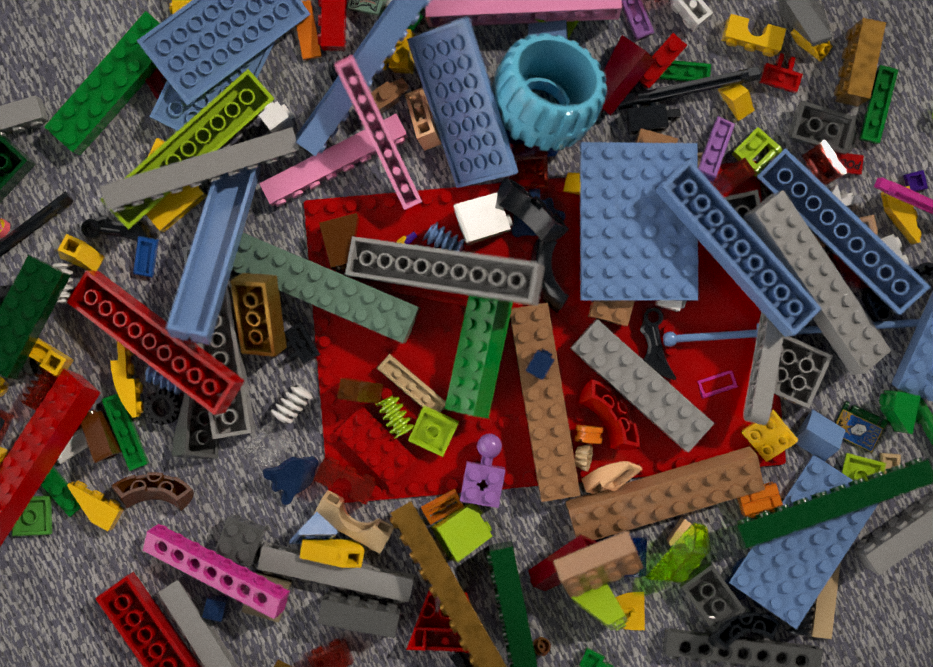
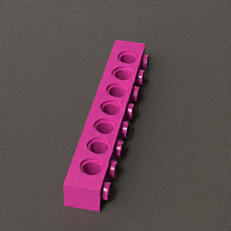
[142,524,290,619]

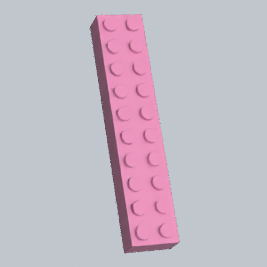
[425,0,622,27]

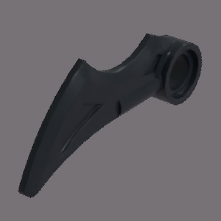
[81,215,152,241]
[640,308,677,380]

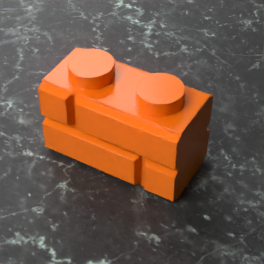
[737,482,783,518]

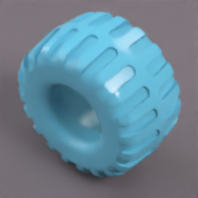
[492,33,607,151]

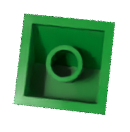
[879,390,921,435]

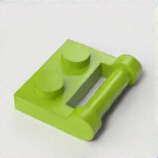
[732,127,782,177]

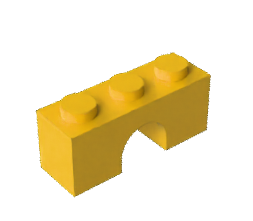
[721,14,787,57]
[28,338,74,376]

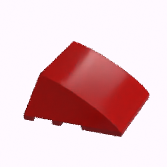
[406,591,470,653]

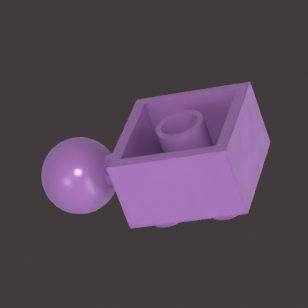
[460,434,505,508]

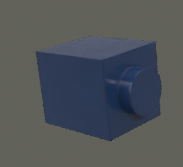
[525,348,555,380]
[202,594,230,622]

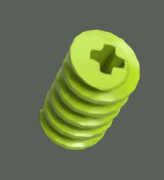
[375,395,414,439]

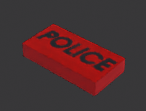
[822,150,864,175]

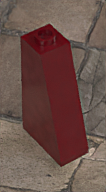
[600,35,655,116]
[528,534,598,591]

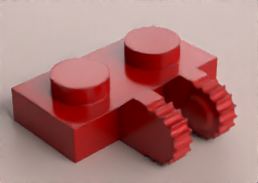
[759,53,803,94]

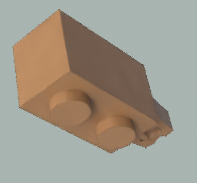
[371,78,409,114]

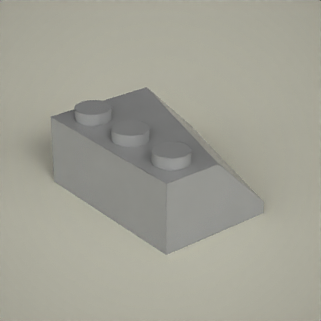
[774,336,833,409]

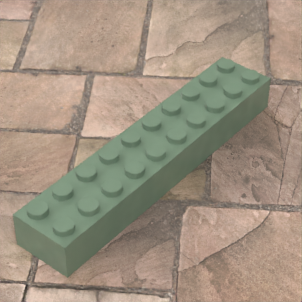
[232,233,421,343]

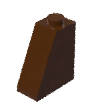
[319,213,359,271]
[337,378,383,403]
[81,409,122,463]

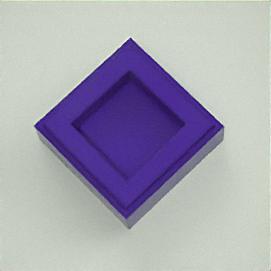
[903,170,928,192]

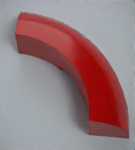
[579,380,640,450]

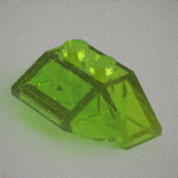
[646,522,711,583]

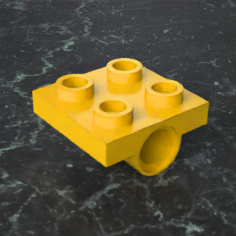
[742,410,798,462]

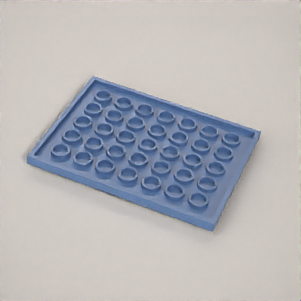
[580,142,698,300]

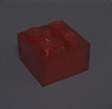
[509,144,549,189]

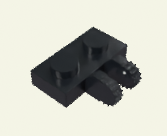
[281,322,321,365]

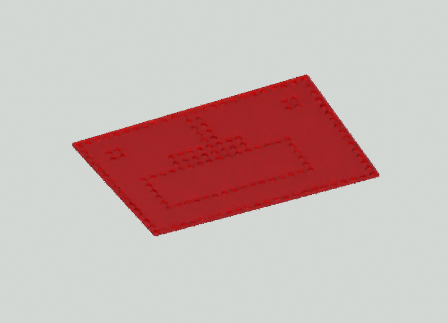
[304,161,786,503]

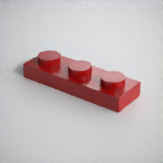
[639,33,687,90]

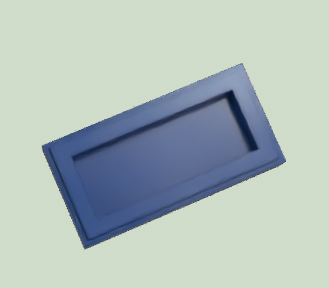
[133,236,159,278]

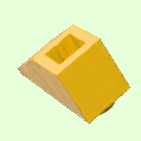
[881,186,921,245]
[67,481,124,531]
[299,539,365,568]

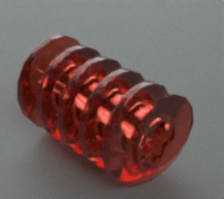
[20,367,58,410]

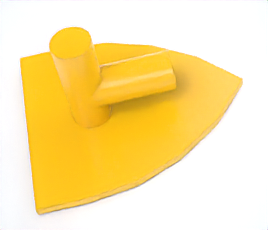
[616,592,645,630]

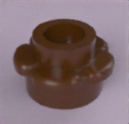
[533,637,551,656]

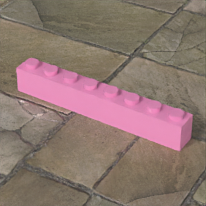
[334,55,422,210]
[259,114,408,207]

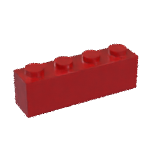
[318,0,347,51]

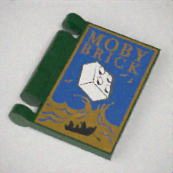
[835,401,888,453]

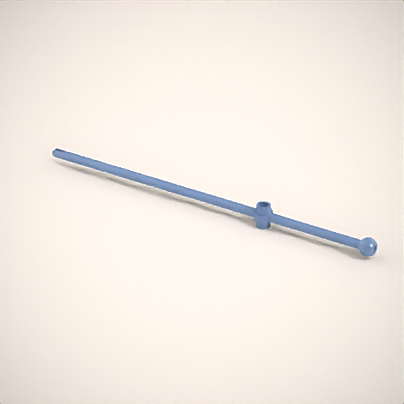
[663,319,920,347]

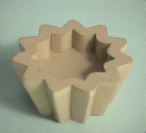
[575,444,593,472]

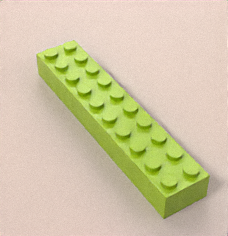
[100,69,275,229]

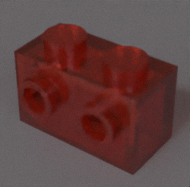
[308,638,354,667]

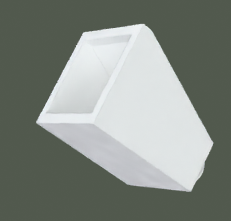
[454,192,513,246]

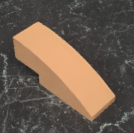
[581,462,642,494]

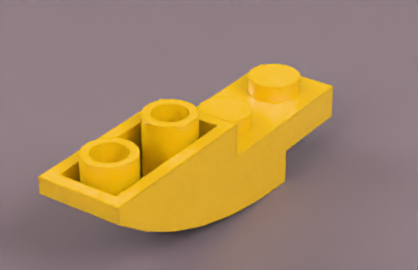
[110,341,144,417]

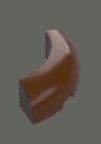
[111,472,194,511]

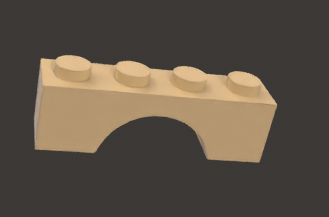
[313,490,394,554]

